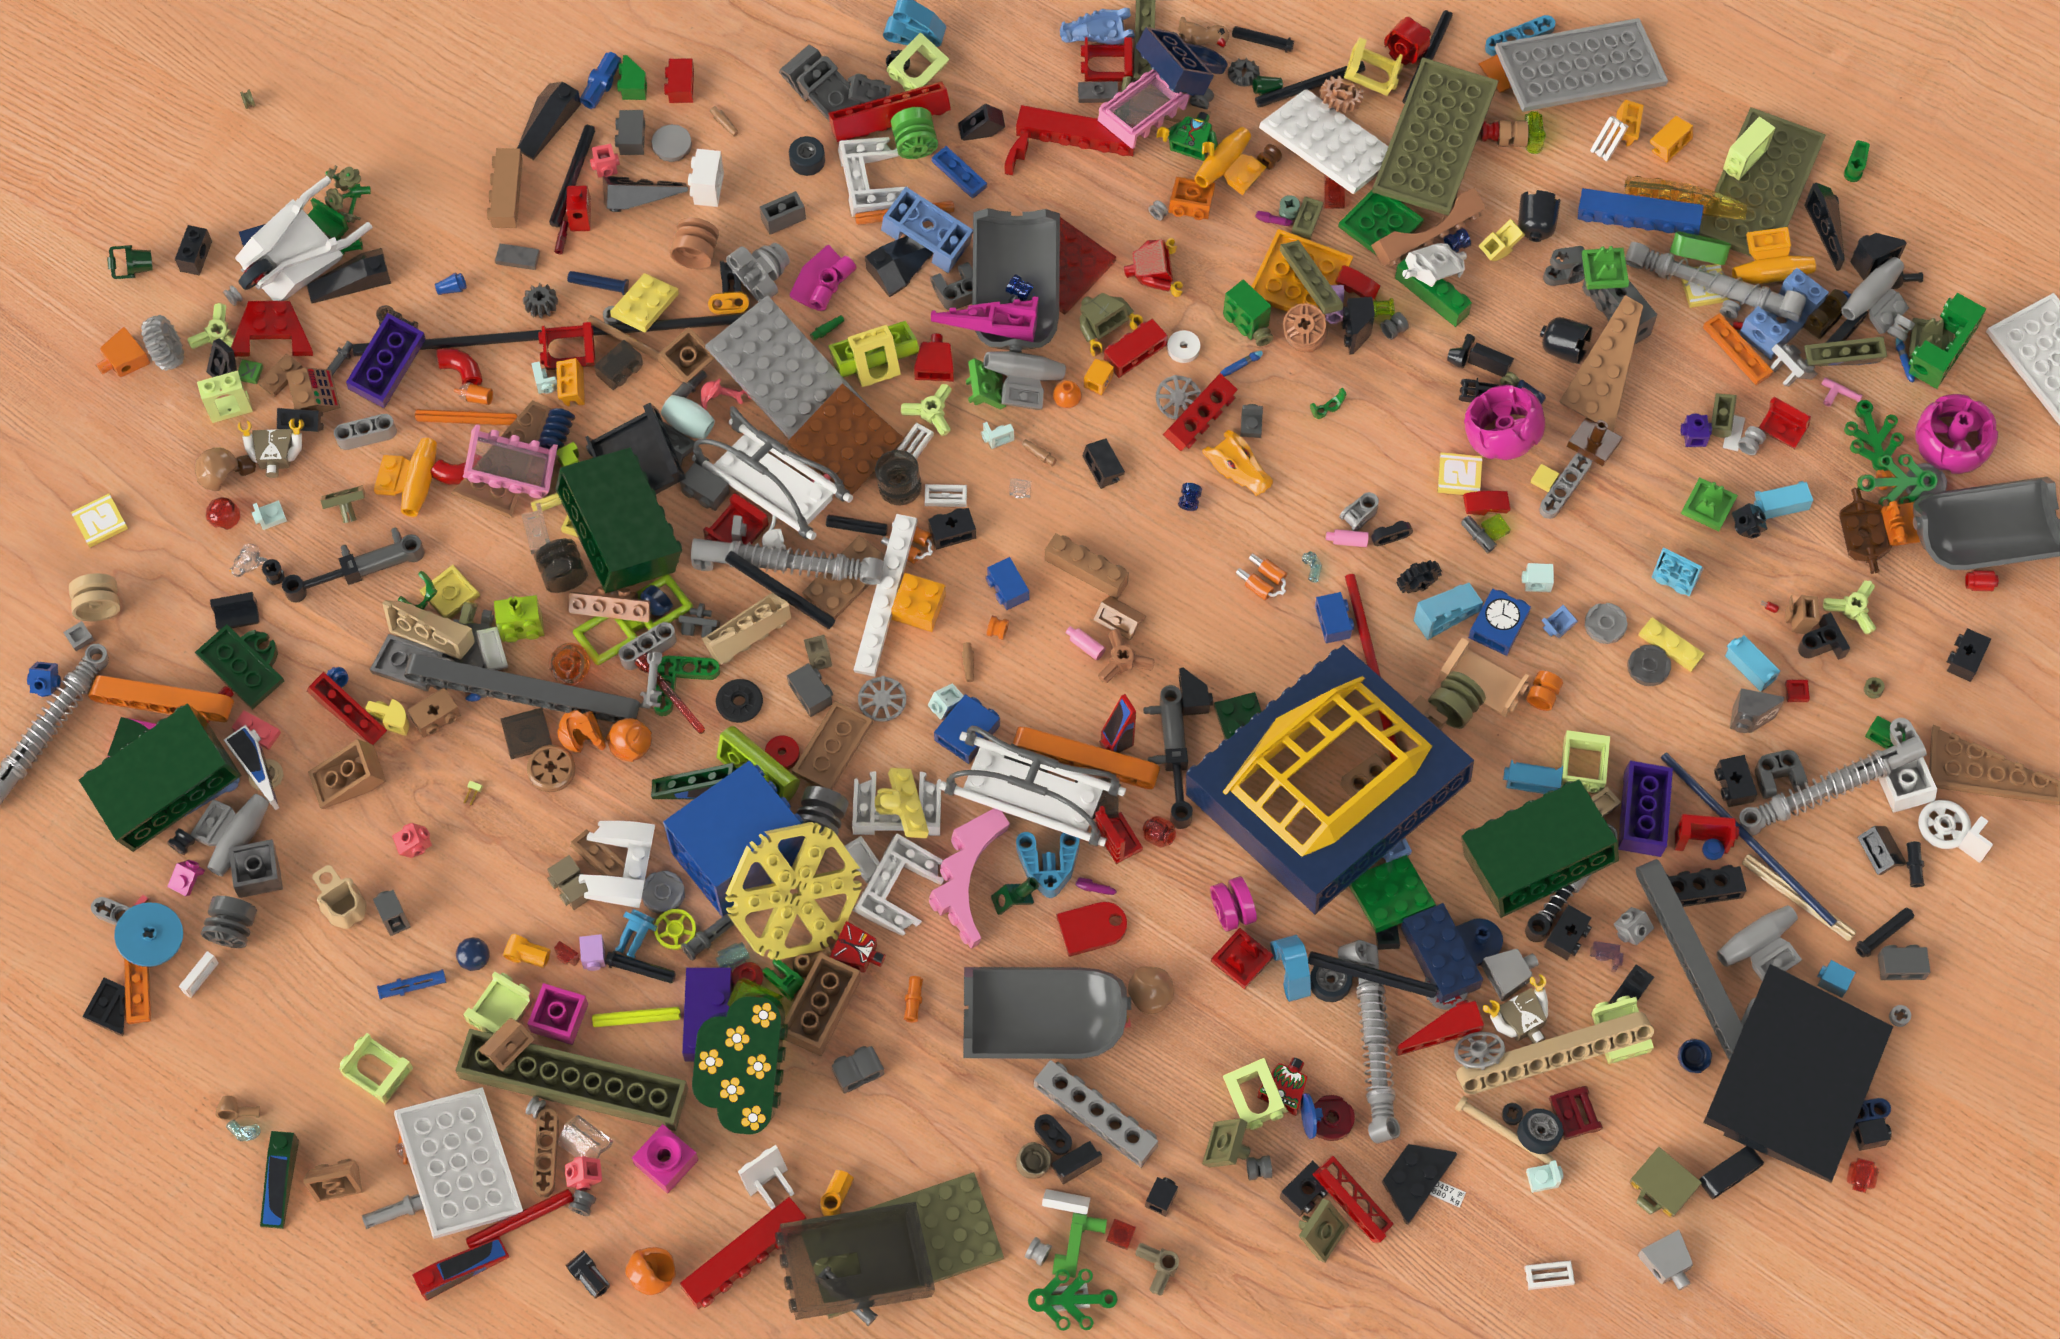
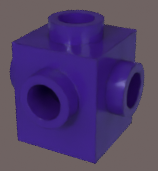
[1680,413,1712,447]

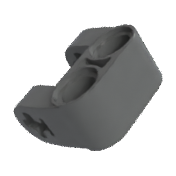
[1543,246,1585,286]
[930,262,973,310]
[1755,750,1808,799]

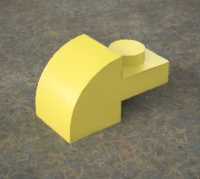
[1479,219,1525,261]
[366,699,409,736]

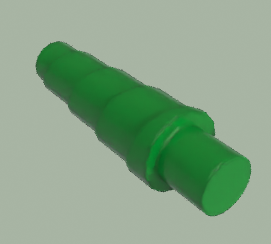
[810,315,844,341]

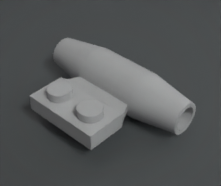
[1841,257,1909,334]
[984,351,1066,410]
[190,794,269,876]
[1717,905,1802,981]

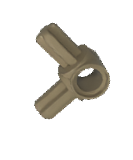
[1135,1243,1179,1296]

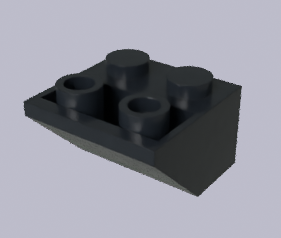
[1341,297,1375,355]

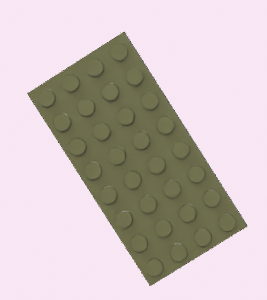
[1372,57,1499,216]
[1699,107,1826,257]
[801,1172,1004,1319]

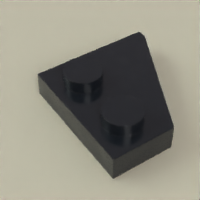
[206,338,237,377]
[82,977,125,1036]

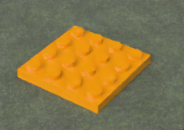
[1251,229,1353,316]

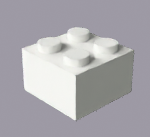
[688,149,724,207]
[1878,757,1937,813]

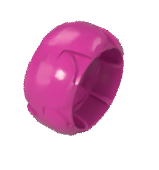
[1464,385,1545,460]
[1915,394,1998,474]

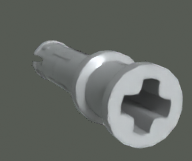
[362,1194,424,1229]

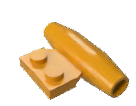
[1195,127,1266,195]
[1732,227,1816,284]
[374,438,437,517]

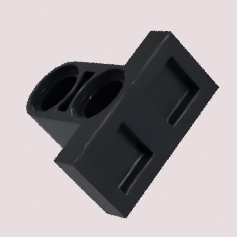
[1798,612,1850,660]

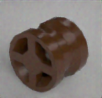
[1257,144,1282,170]

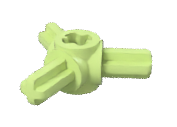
[187,303,235,349]
[901,384,952,436]
[1823,580,1876,634]

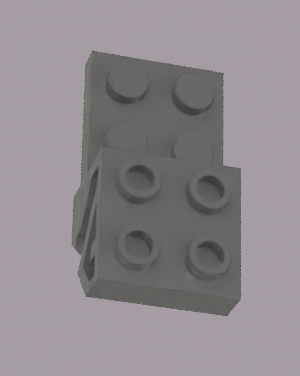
[779,45,862,122]

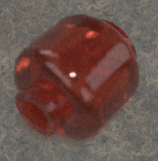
[1143,816,1176,848]
[1846,1158,1879,1193]

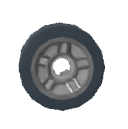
[1310,966,1352,1002]
[1517,1109,1564,1154]

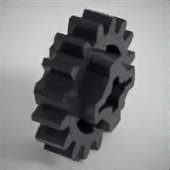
[1396,560,1442,594]

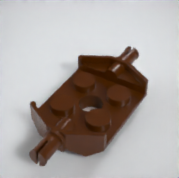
[1839,487,1892,574]

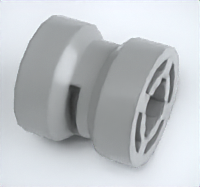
[1887,314,1915,342]
[1738,426,1766,455]

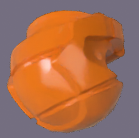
[558,710,606,753]
[605,718,652,762]

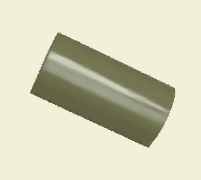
[1711,393,1737,438]

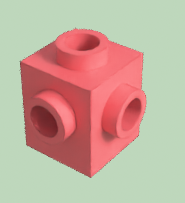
[590,144,620,178]
[392,823,432,858]
[565,1156,602,1191]

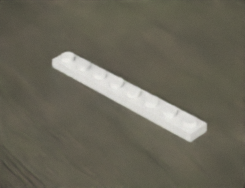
[854,514,918,677]

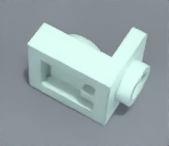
[531,362,557,394]
[981,422,1014,449]
[251,500,287,530]
[928,683,964,720]
[1526,1160,1563,1193]

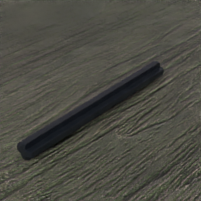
[1402,10,1453,104]
[1255,61,1365,107]
[549,124,595,228]
[725,551,835,629]
[1308,951,1437,998]

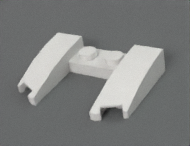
[838,137,908,217]
[852,771,941,836]
[579,821,655,908]
[852,833,944,936]

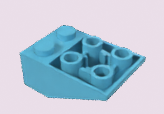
[1651,547,1704,596]

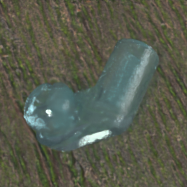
[1302,551,1322,582]
[226,1119,261,1141]

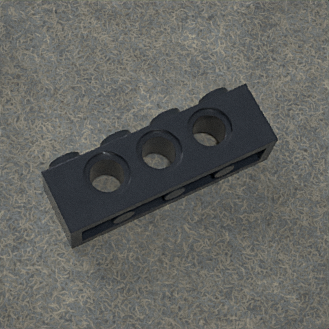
[1667,865,1747,907]

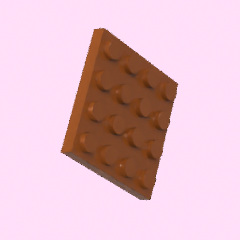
[787,383,904,495]

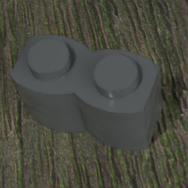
[832,1046,884,1093]

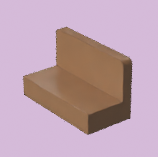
[1094,596,1146,640]
[479,1018,535,1071]

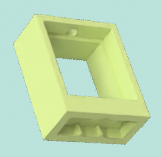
[1723,116,1775,180]
[1561,730,1610,793]

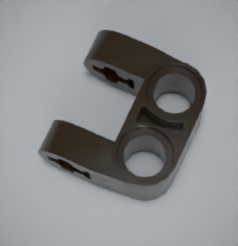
[1803,289,1848,339]

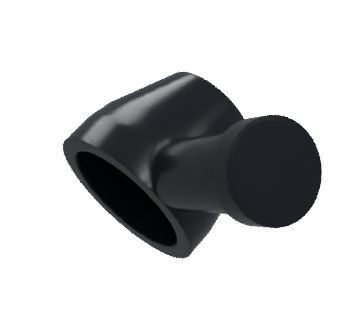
[1891,271,1923,289]
[1447,334,1475,369]

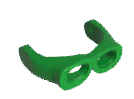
[1310,388,1347,419]
[398,571,437,610]

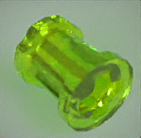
[1373,298,1395,317]

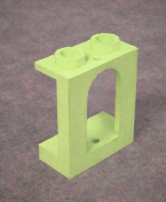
[886,32,949,91]
[197,371,253,423]
[339,1033,413,1104]
[1223,1058,1288,1130]

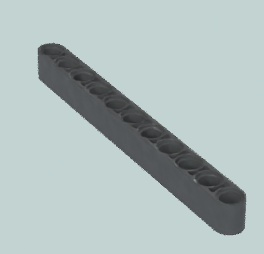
[404,654,640,723]
[1635,859,1743,1060]

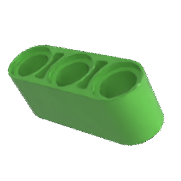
[1670,231,1731,265]

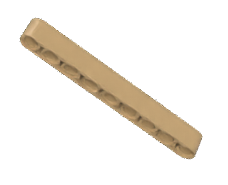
[1456,1012,1654,1094]

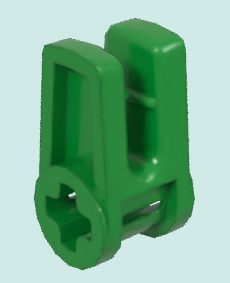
[1844,140,1870,182]
[762,959,805,1001]

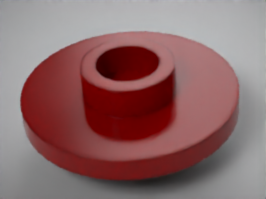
[732,962,763,992]

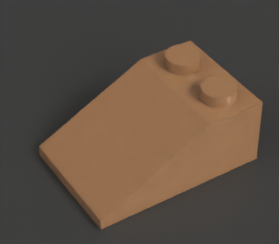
[308,739,386,809]
[303,1159,363,1202]

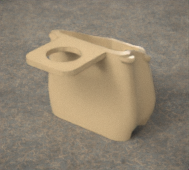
[312,865,366,929]

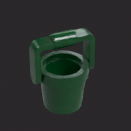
[107,245,153,279]

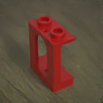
[1081,37,1132,82]
[538,322,596,370]

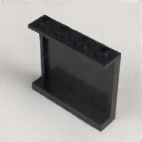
[585,403,686,494]

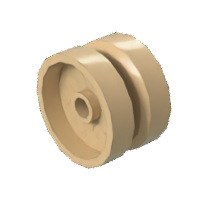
[69,573,120,622]

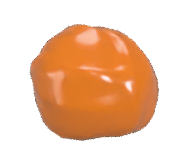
[625,1247,676,1295]

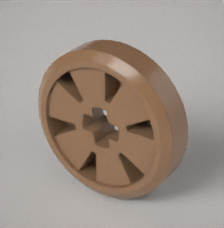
[527,745,576,792]

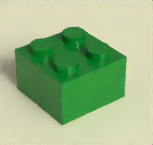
[1223,279,1271,340]

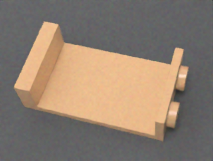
[1438,638,1529,717]

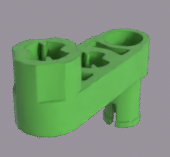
[1052,1212,1107,1278]

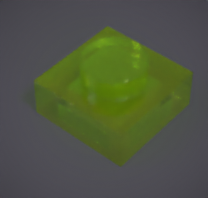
[1481,513,1511,541]

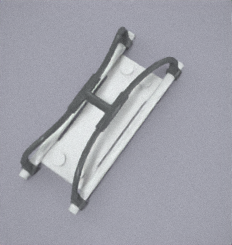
[692,406,853,540]
[939,725,1126,847]

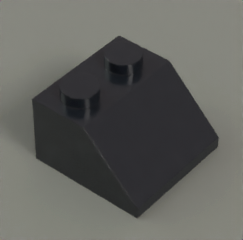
[1850,233,1907,280]

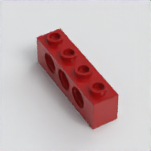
[1163,373,1238,451]

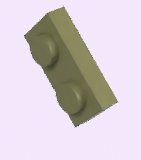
[1292,197,1324,239]

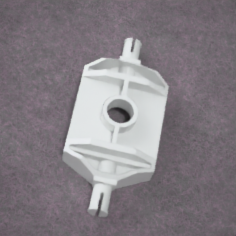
[1403,243,1467,287]

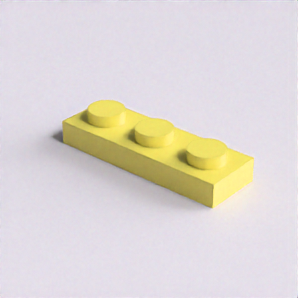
[1638,617,1705,672]

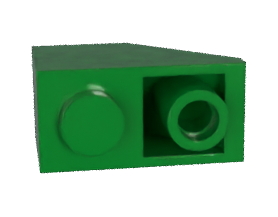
[617,55,647,100]

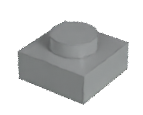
[731,515,747,542]
[63,621,94,651]

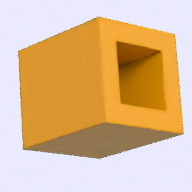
[1084,358,1114,396]

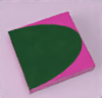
[107,717,156,757]

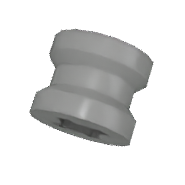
[1025,1237,1052,1266]

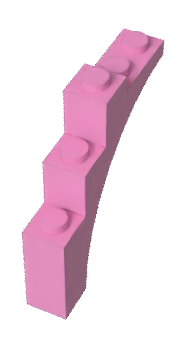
[929,808,1010,949]

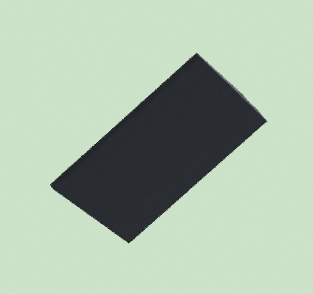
[1703,964,1893,1183]

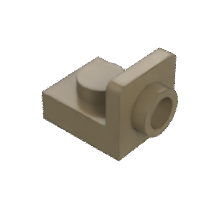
[804,635,832,670]

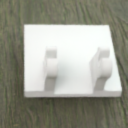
[738,1145,795,1210]

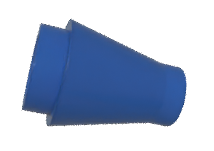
[435,273,467,295]

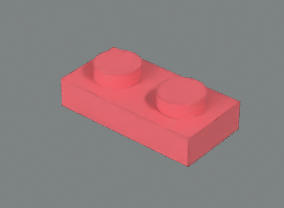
[232,710,281,750]

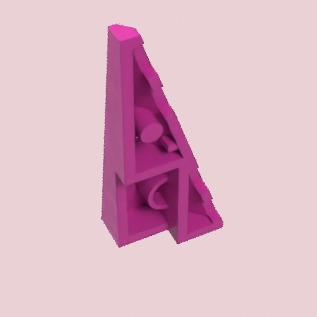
[931,297,1039,342]

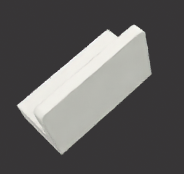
[1958,816,1993,863]

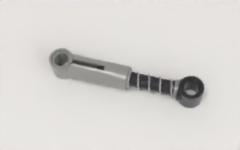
[1525,824,1617,942]

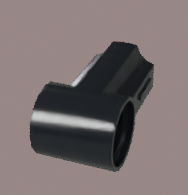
[565,1250,610,1299]

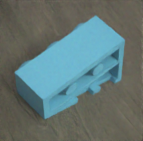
[1414,583,1483,640]

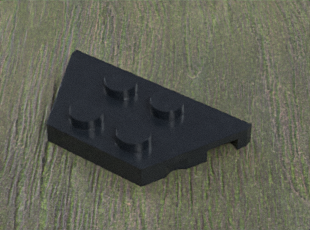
[1382,1144,1457,1225]

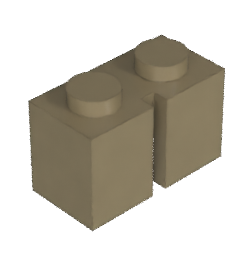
[547,855,590,910]

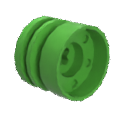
[891,107,938,159]

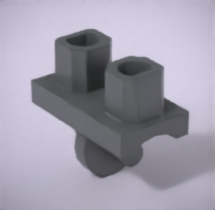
[679,603,720,638]

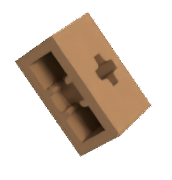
[407,688,461,738]

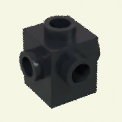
[1732,503,1768,539]

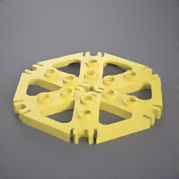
[725,822,862,960]

